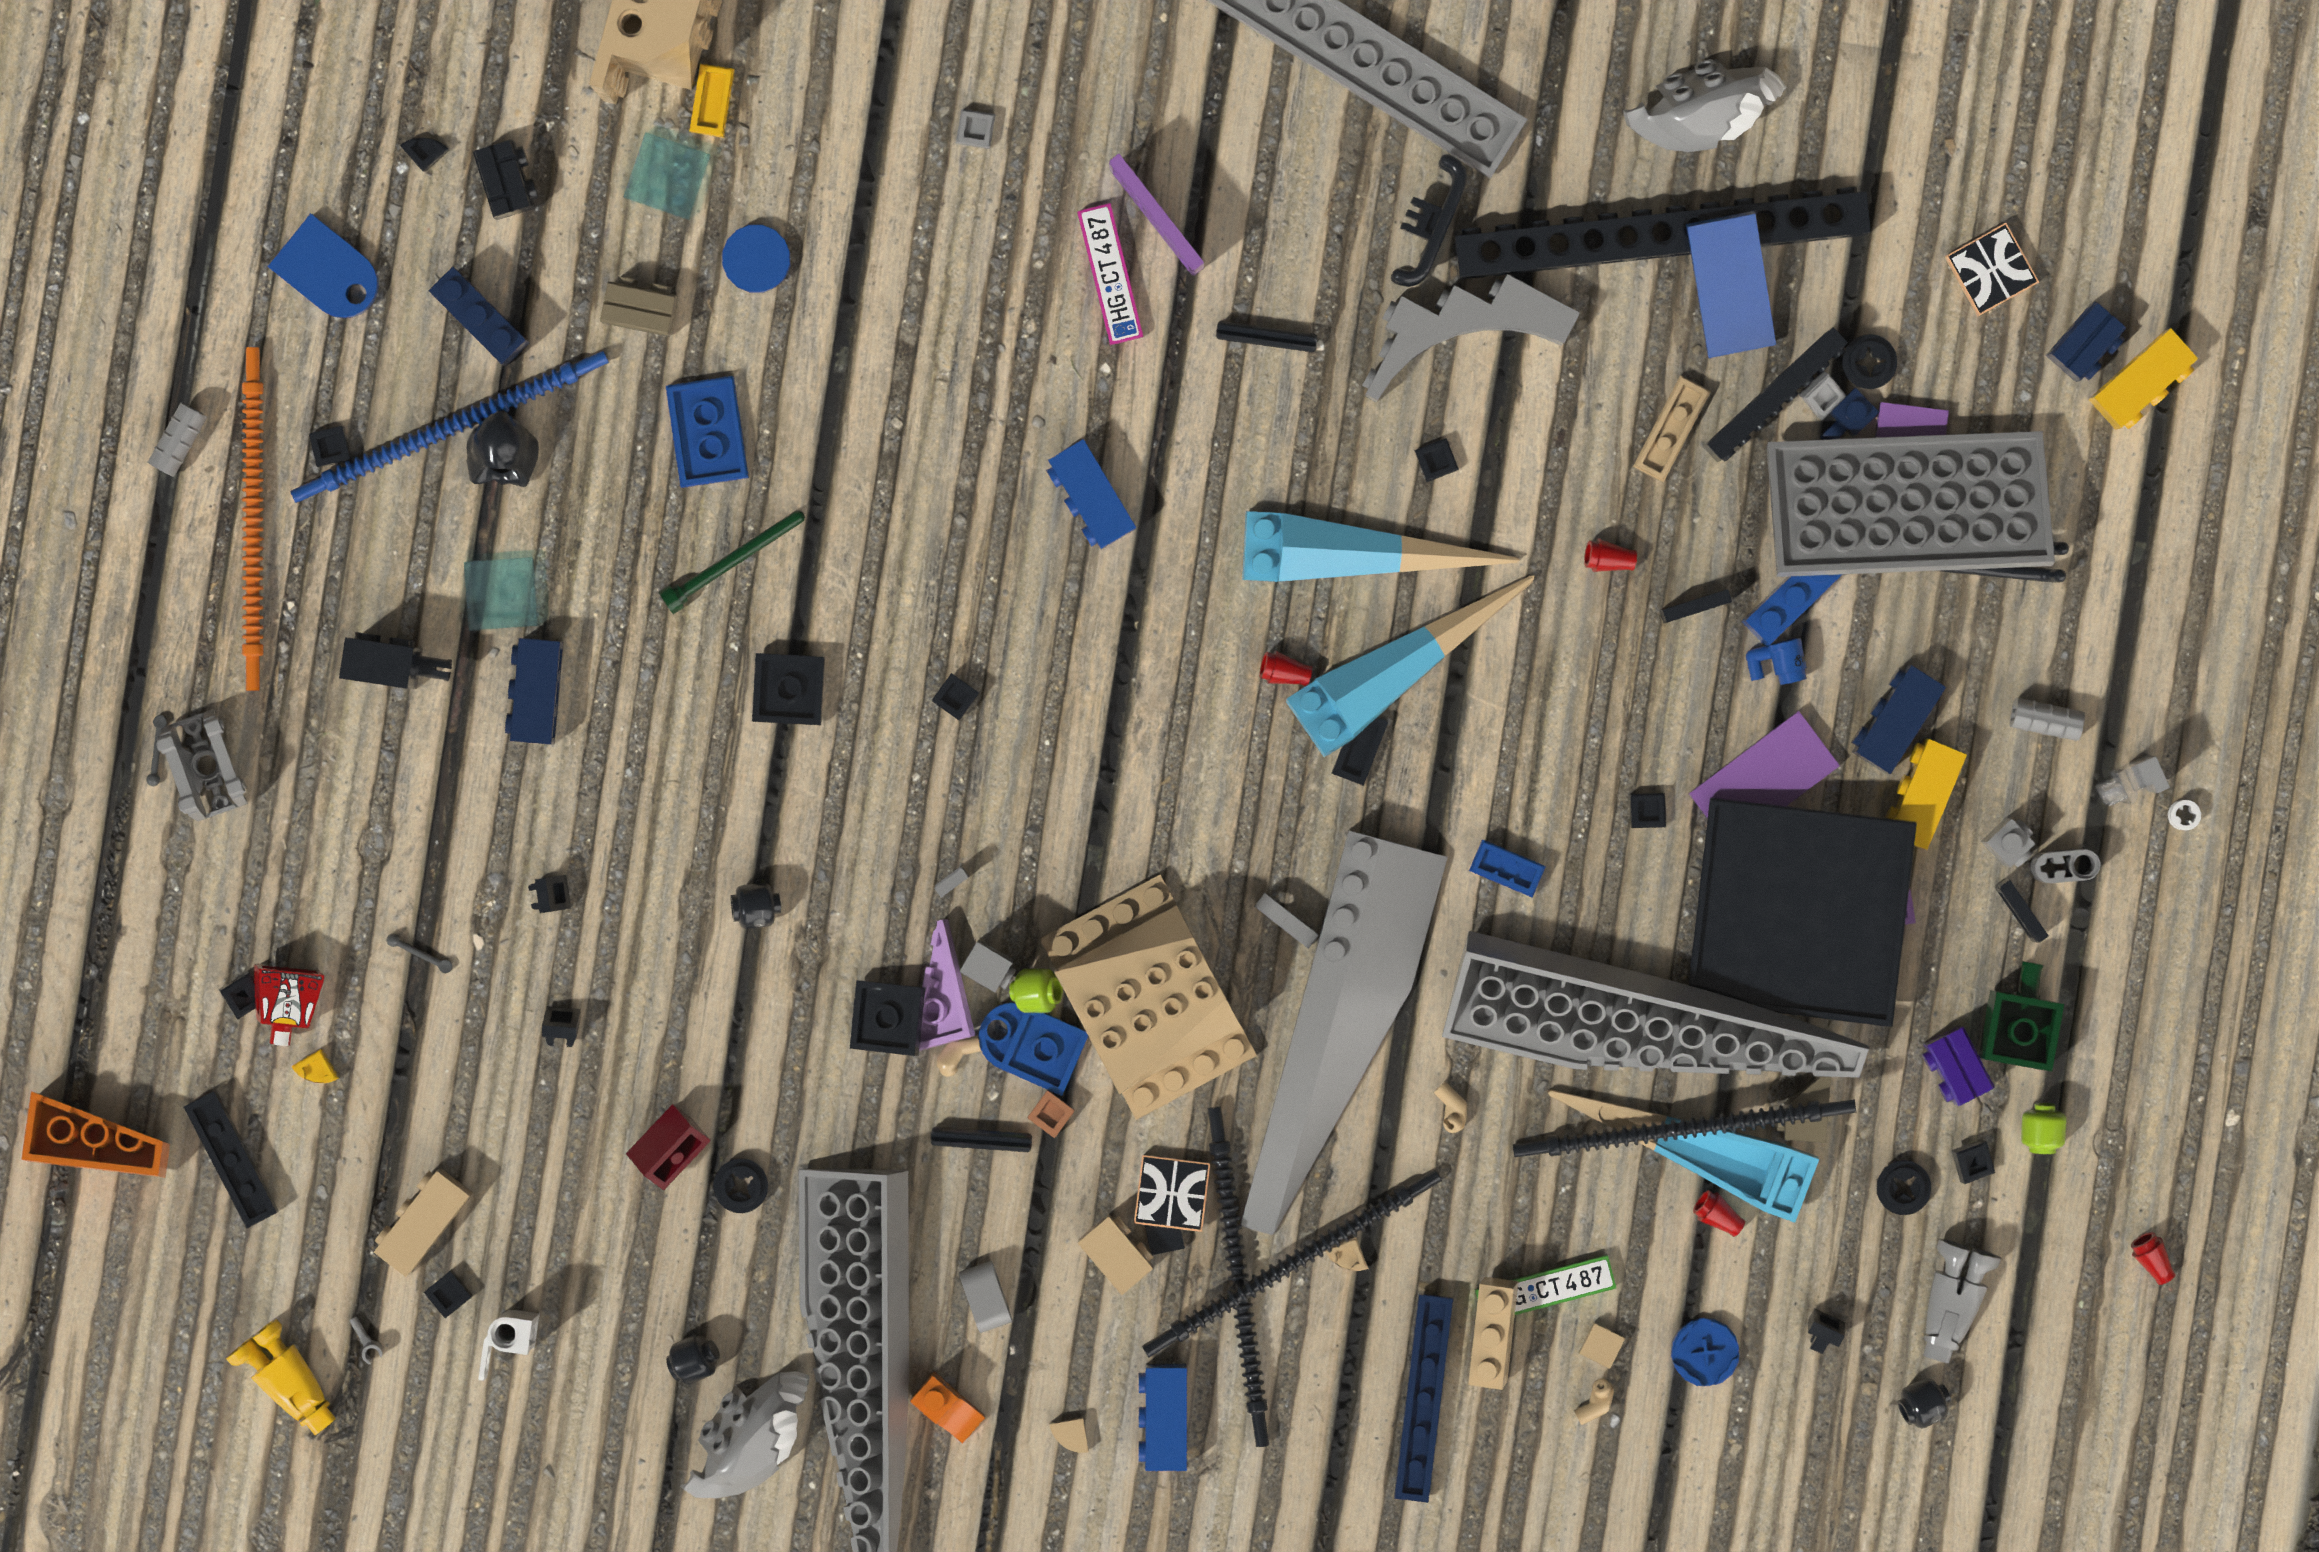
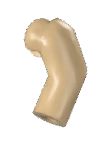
[937,1035,981,1077]
[1433,1081,1467,1133]

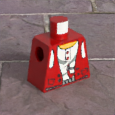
[254,964,325,1046]

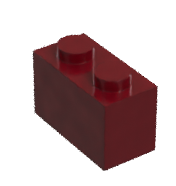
[626,1104,711,1190]

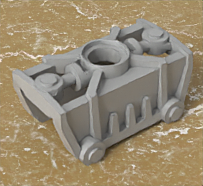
[156,709,248,821]

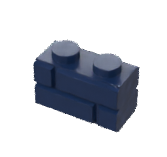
[2046,301,2126,382]

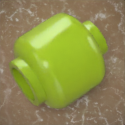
[1009,968,1063,1013]
[2021,1103,2067,1154]

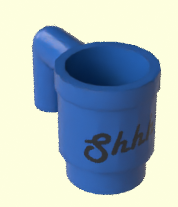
[1746,638,1807,685]

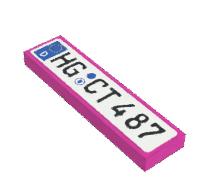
[1077,203,1143,346]

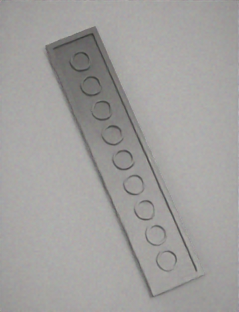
[1206,0,1528,179]

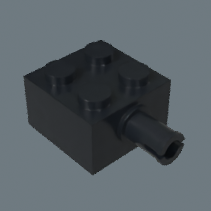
[339,632,452,689]

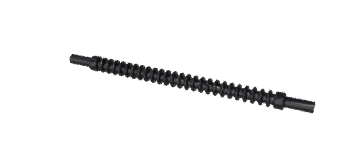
[1513,1099,1857,1157]
[1207,1106,1269,1447]
[1141,1170,1442,1358]

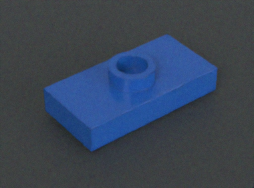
[1469,839,1546,898]

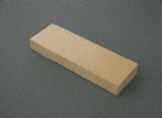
[1632,375,1711,483]

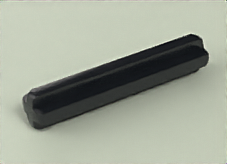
[1216,321,1318,352]
[931,1127,1032,1153]

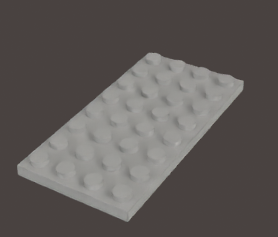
[1767,431,2055,577]

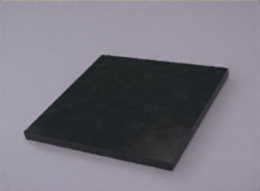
[1688,797,1917,1027]

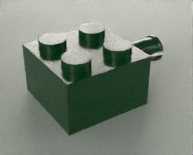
[1978,961,2064,1072]

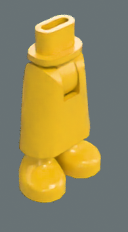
[226,1318,336,1435]

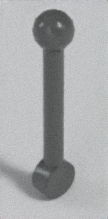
[146,715,168,787]
[386,933,453,973]

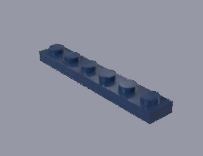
[1394,1293,1453,1503]

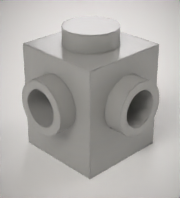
[1981,818,2035,867]

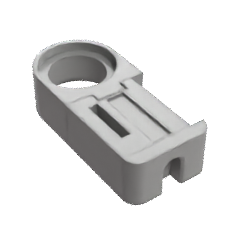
[1254,893,1319,949]

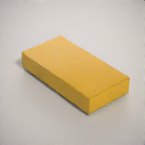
[689,63,735,138]

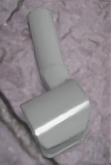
[349,1316,383,1364]

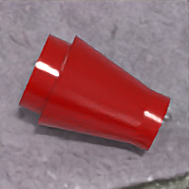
[1584,538,1637,572]
[1259,650,1312,686]
[1693,1190,1746,1237]
[2131,1232,2176,1285]

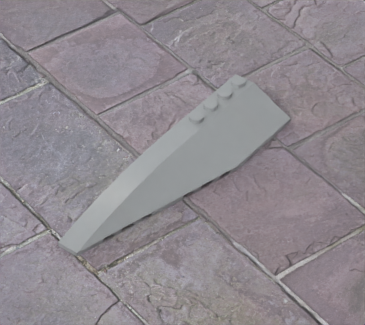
[1240,830,1448,1235]
[1442,931,1869,1078]
[799,1169,909,1552]

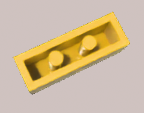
[2088,328,2198,430]
[1885,739,1967,850]

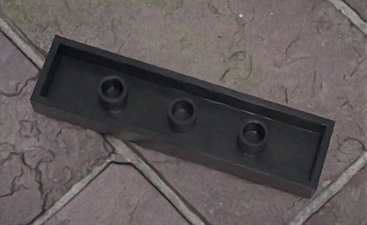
[1703,327,1848,462]

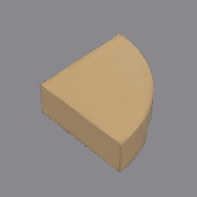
[1325,1237,1369,1271]
[1049,1417,1089,1453]

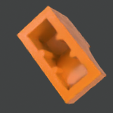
[910,1371,986,1444]

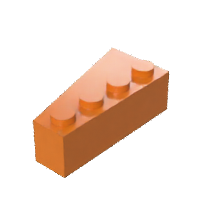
[21,1091,170,1178]

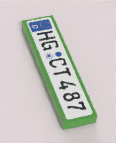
[1475,1254,1616,1315]

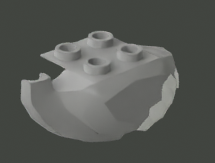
[1623,59,1787,152]
[680,1371,809,1498]

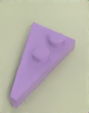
[919,919,975,1051]

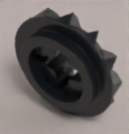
[1842,334,1897,390]
[713,1158,768,1213]
[1876,1160,1931,1215]

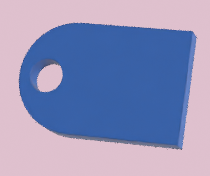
[268,213,379,318]
[979,1002,1088,1096]

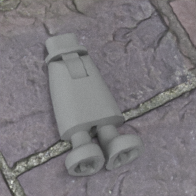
[1923,1238,2001,1363]

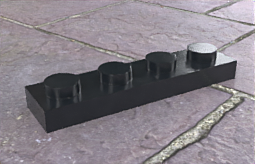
[184,1090,279,1229]

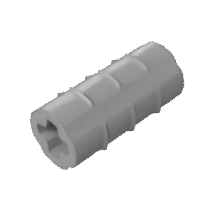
[147,403,207,477]
[2009,698,2085,741]

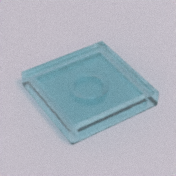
[623,132,711,220]
[464,557,539,631]

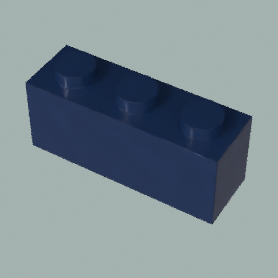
[428,267,530,367]
[505,638,564,745]
[1851,665,1946,774]

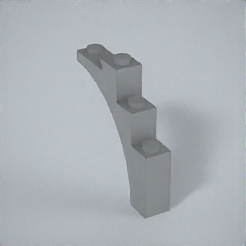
[1362,274,1580,402]

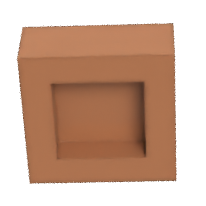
[1027,1090,1075,1138]

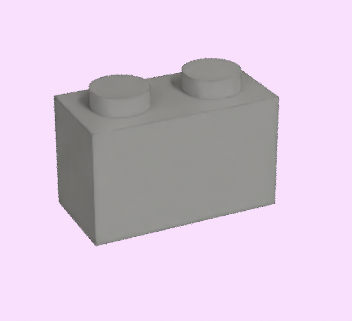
[959,940,1016,992]

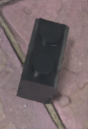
[473,140,539,220]

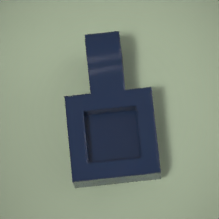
[1820,388,1879,440]

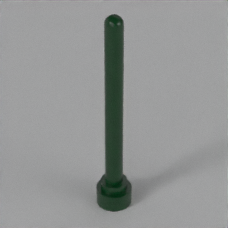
[658,510,805,615]

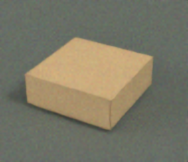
[1579,1322,1625,1369]

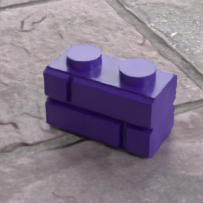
[1922,1025,1995,1106]

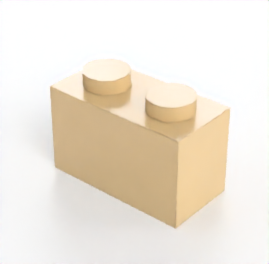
[1077,1214,1154,1295]

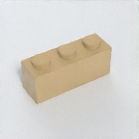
[374,1168,473,1277]
[1468,1277,1519,1390]

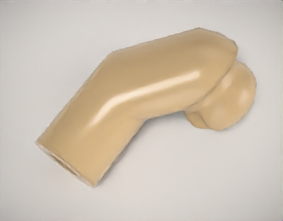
[1574,1379,1614,1426]

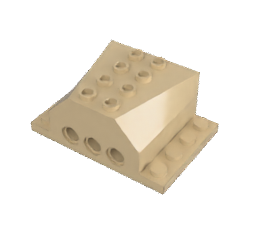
[589,0,722,104]
[1039,874,1257,1120]

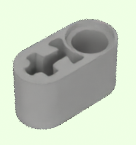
[2030,849,2100,883]
[959,1261,1013,1333]

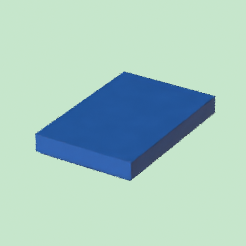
[666,376,749,488]

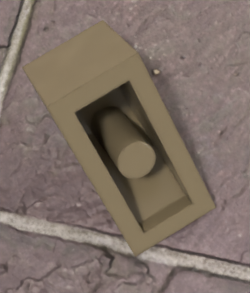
[1776,1076,1831,1143]

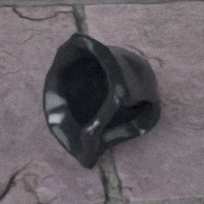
[466,411,539,487]

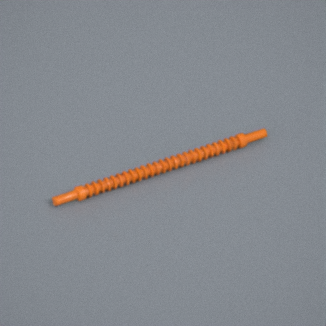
[242,347,264,691]

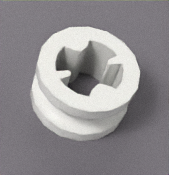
[2168,800,2201,830]

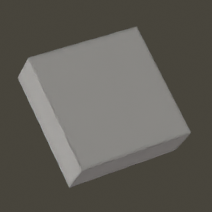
[956,109,996,149]
[1799,371,1847,420]
[934,867,970,898]

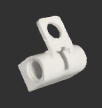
[479,1310,540,1381]

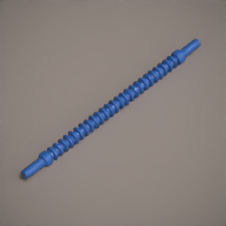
[290,350,609,503]

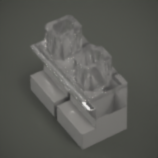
[2096,755,2170,806]

